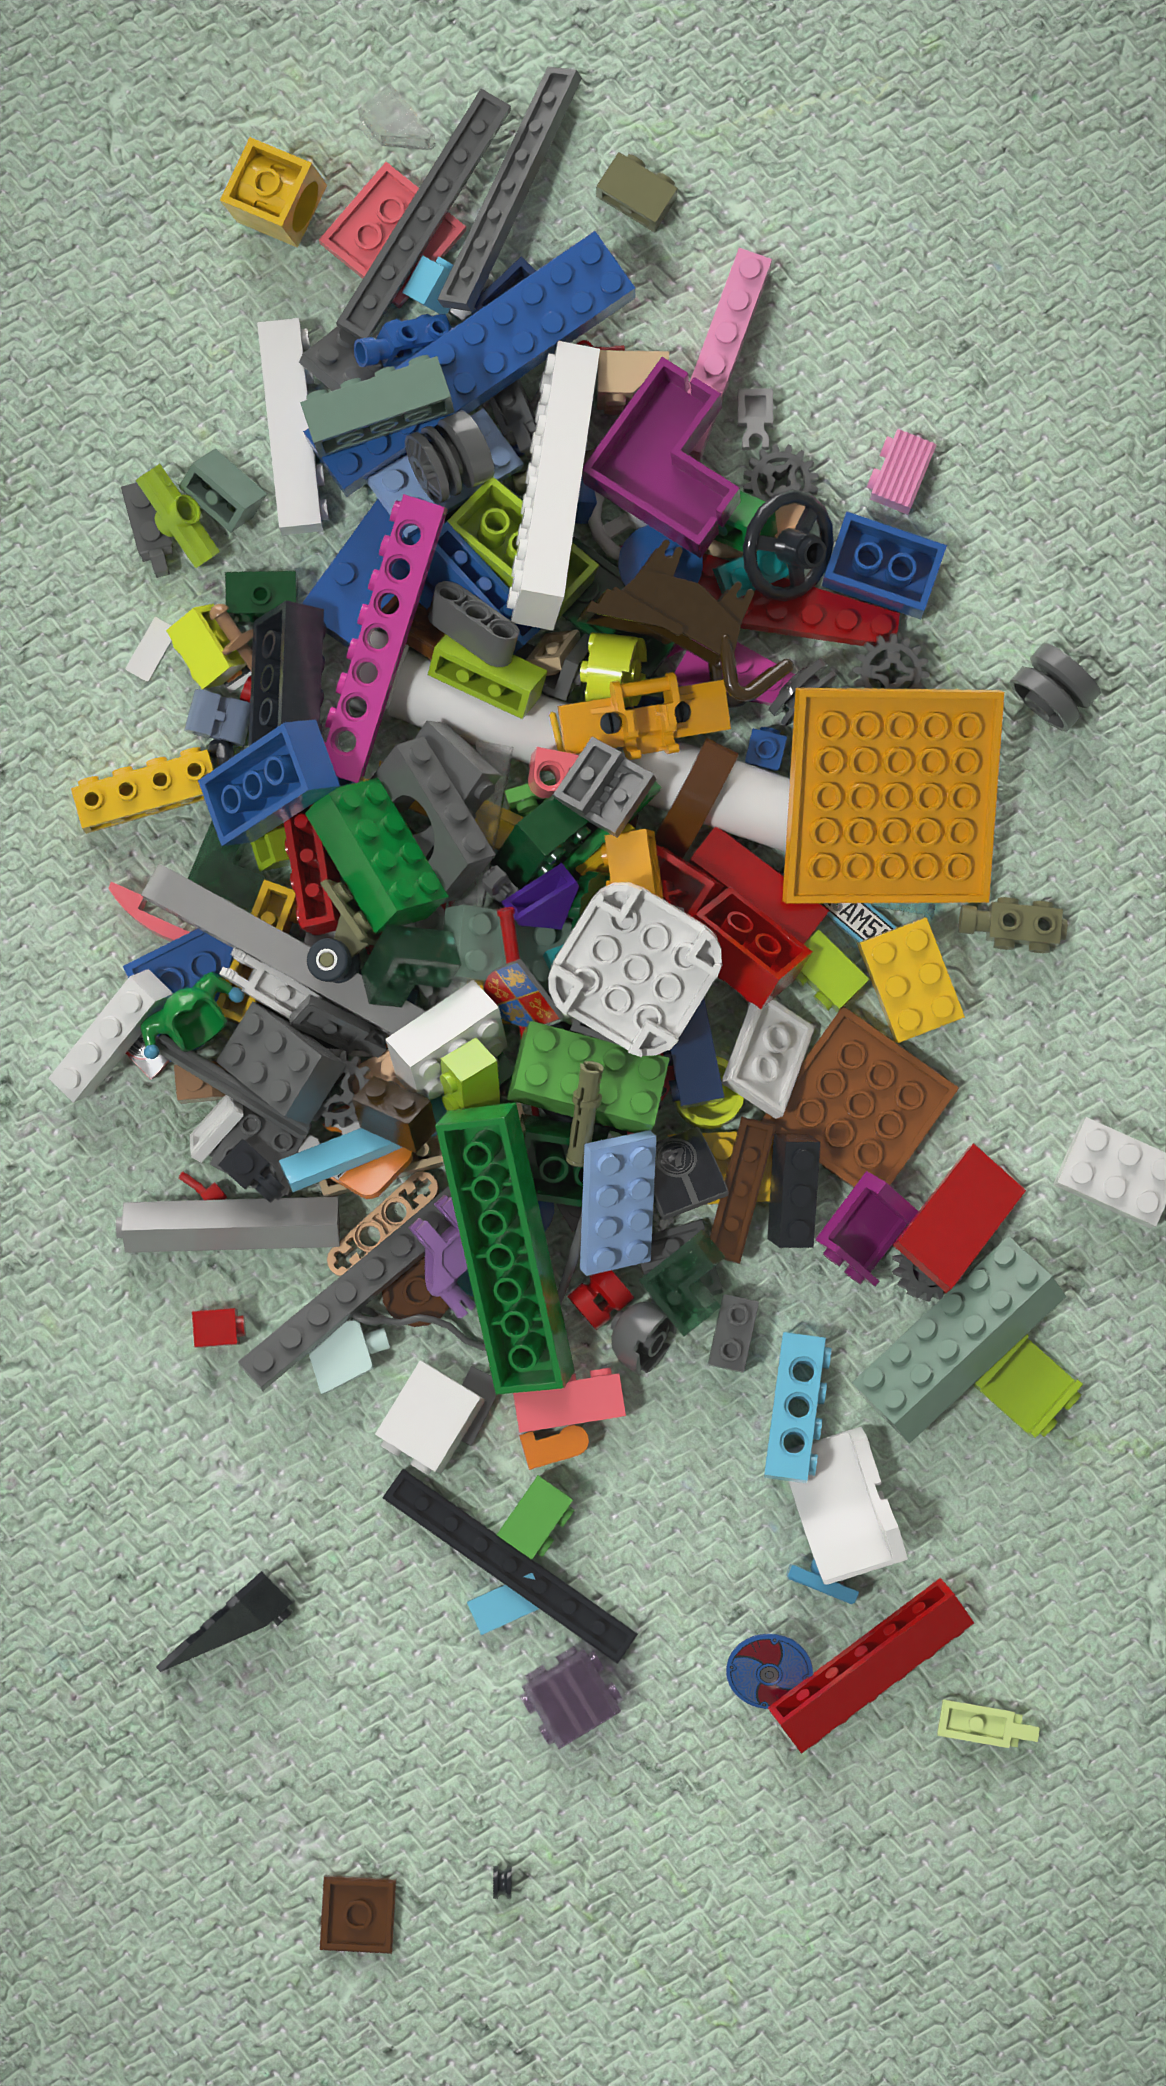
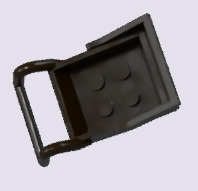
[577,540,794,708]

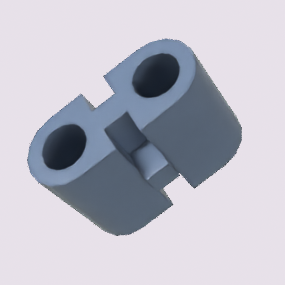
[184,689,250,747]

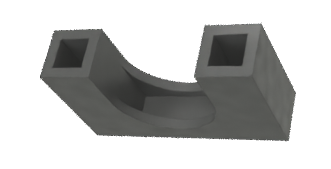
[406,721,502,861]
[371,736,496,904]

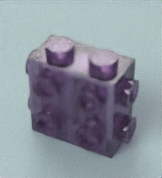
[520,1646,624,1749]

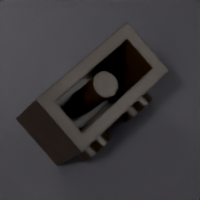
[352,1076,436,1153]

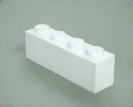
[48,969,173,1103]

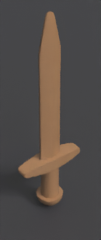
[210,604,253,672]

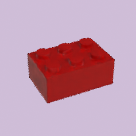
[693,886,813,1009]

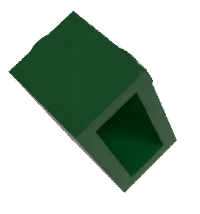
[225,570,298,626]

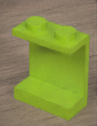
[973,1334,1083,1438]

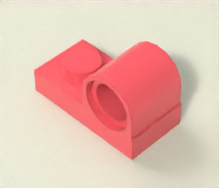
[528,747,579,798]

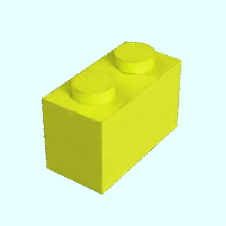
[166,604,247,690]

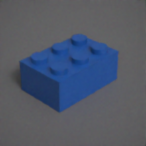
[821,511,947,620]

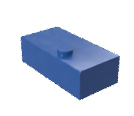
[302,499,421,649]
[198,719,340,846]

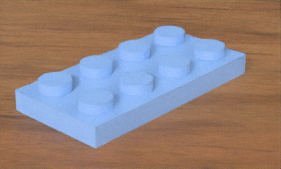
[367,408,523,538]
[580,1130,656,1276]

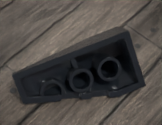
[156,1569,295,1672]

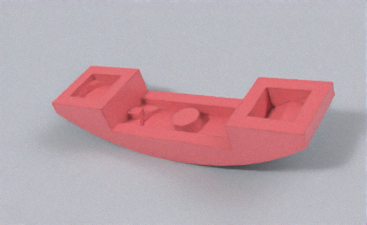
[108,882,190,942]

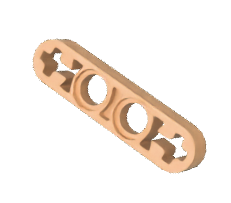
[327,1171,439,1277]

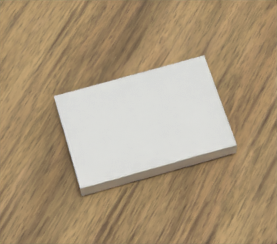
[721,999,815,1119]

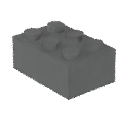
[216,1002,346,1125]

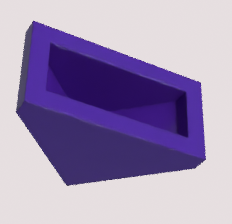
[501,863,579,929]

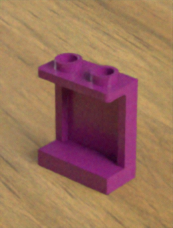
[815,1171,918,1287]

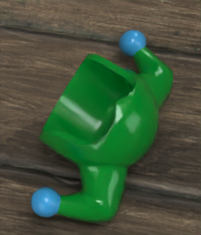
[140,972,244,1059]

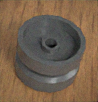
[1009,643,1101,732]

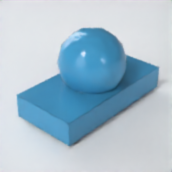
[786,1558,859,1604]

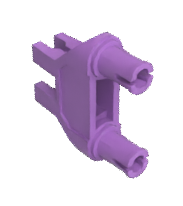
[408,1195,476,1318]

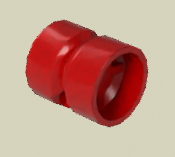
[567,1270,634,1331]

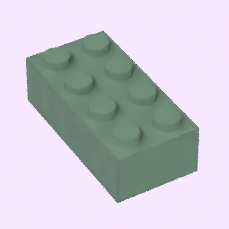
[300,355,454,458]
[438,905,572,996]

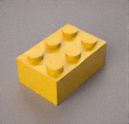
[857,917,965,1043]

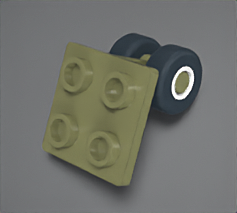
[307,879,384,984]

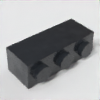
[767,1134,821,1248]

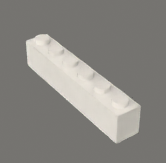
[257,318,329,536]

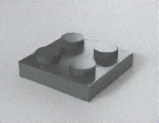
[299,326,389,391]

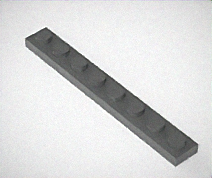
[437,67,582,312]
[336,89,511,339]
[238,1186,451,1392]

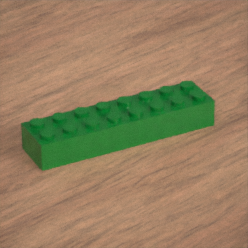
[435,1103,575,1395]

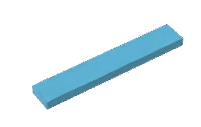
[279,1095,447,1192]

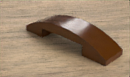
[655,738,739,859]

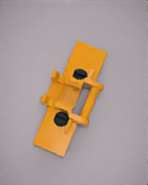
[557,672,731,760]

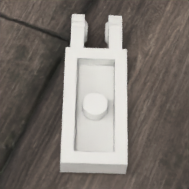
[219,948,322,1020]

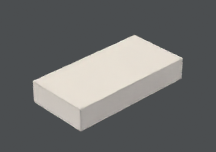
[190,1095,244,1163]

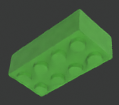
[507,1021,670,1133]

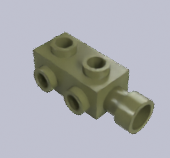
[958,897,1068,953]

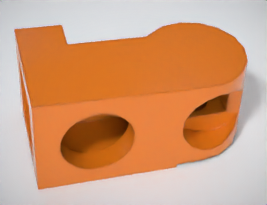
[519,1425,589,1470]

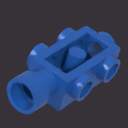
[354,314,453,368]

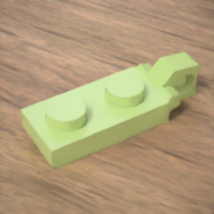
[937,1699,1040,1748]

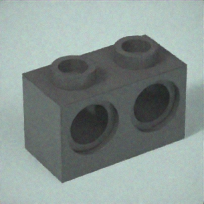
[707,1294,759,1373]

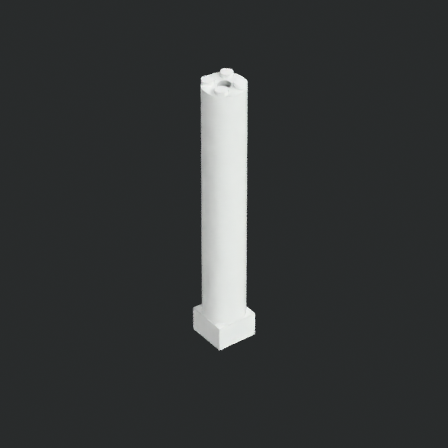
[349,630,790,852]

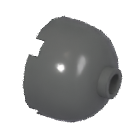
[611,1302,678,1375]

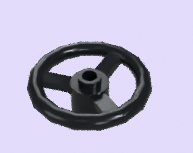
[743,489,834,602]

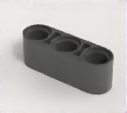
[428,581,519,667]

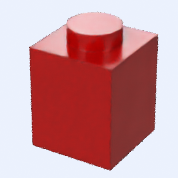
[192,1308,246,1348]

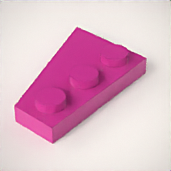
[674,642,795,706]

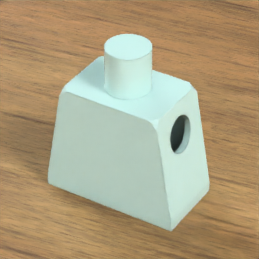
[309,1320,390,1394]

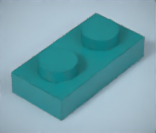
[712,550,789,598]

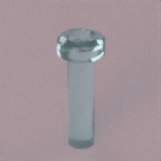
[871,903,936,921]

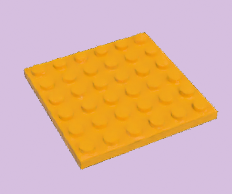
[783,688,1005,903]

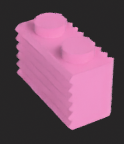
[866,429,936,515]

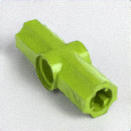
[135,463,220,568]

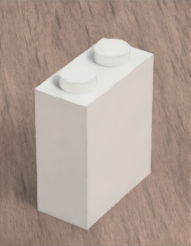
[375,1360,486,1475]

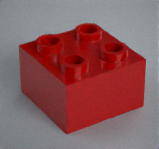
[656,845,724,917]

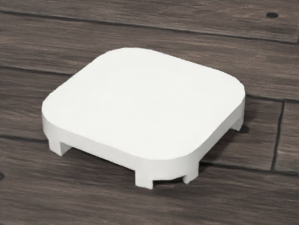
[548,882,722,1057]

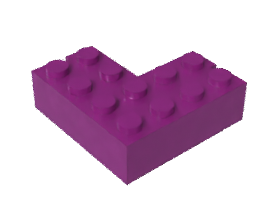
[582,357,741,558]

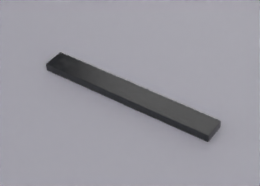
[382,1469,638,1664]

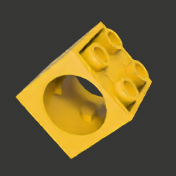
[220,137,327,248]

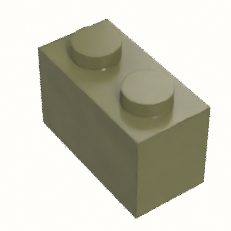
[596,152,678,233]

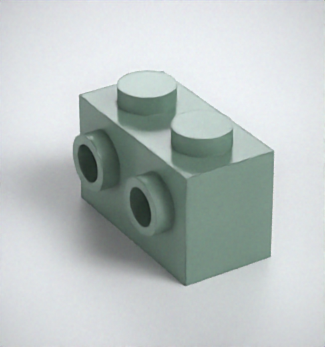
[178,449,267,533]

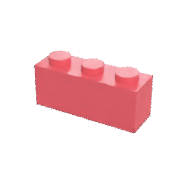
[513,1367,626,1433]

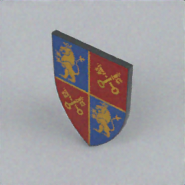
[483,959,564,1027]

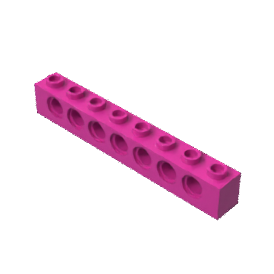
[324,494,448,783]

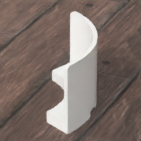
[787,1426,908,1585]

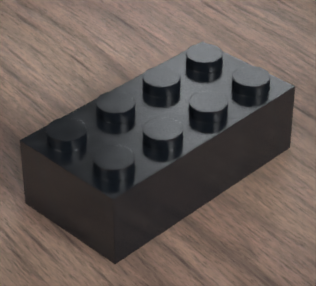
[248,600,326,747]

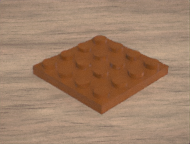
[761,1006,959,1188]

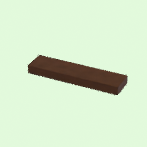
[705,1116,776,1264]

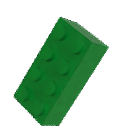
[305,778,449,933]

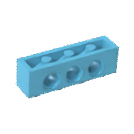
[764,1332,832,1484]

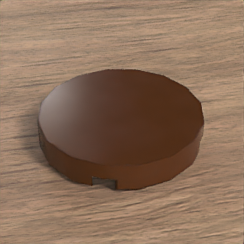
[382,1257,449,1327]

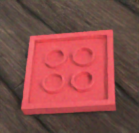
[319,162,466,309]

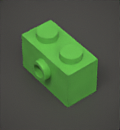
[496,1475,575,1559]

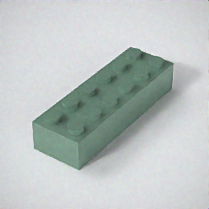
[851,1236,1066,1444]

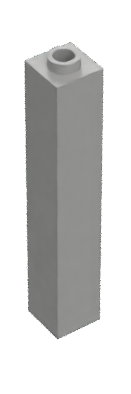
[116,1197,340,1253]

